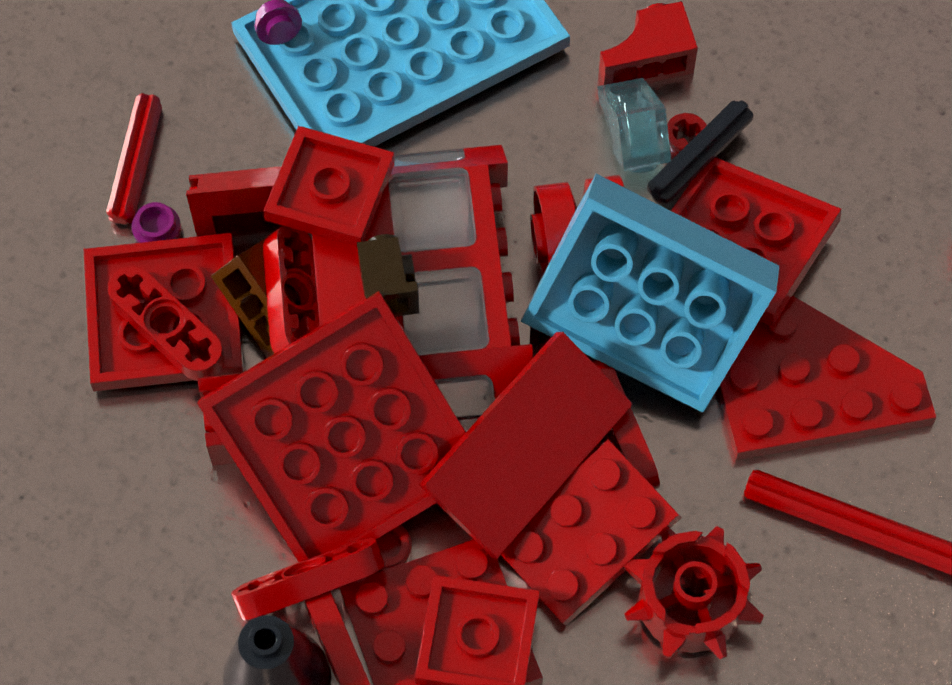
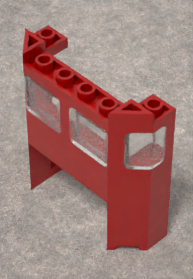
[186,145,533,466]

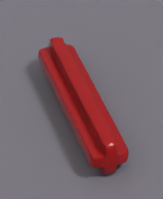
[106,93,162,225]

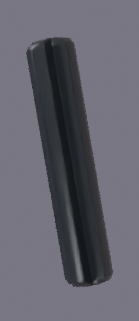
[647,100,754,204]

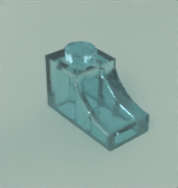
[597,78,671,173]

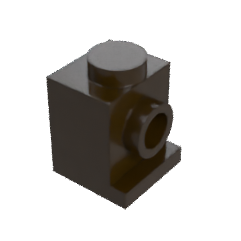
[357,234,420,317]

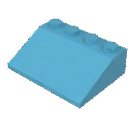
[521,173,779,412]

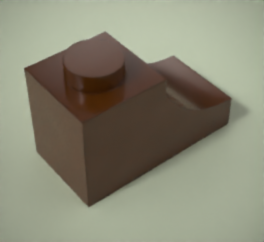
[211,238,300,358]

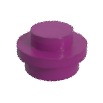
[254,0,302,45]
[132,202,181,243]

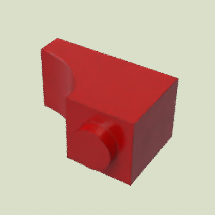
[598,1,698,93]

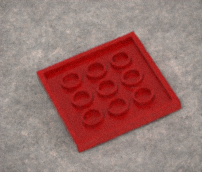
[197,291,466,562]

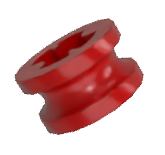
[664,113,707,158]

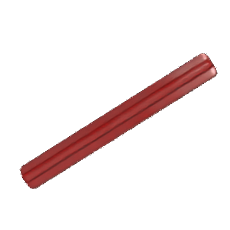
[744,470,952,575]

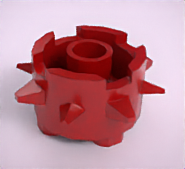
[624,526,764,659]

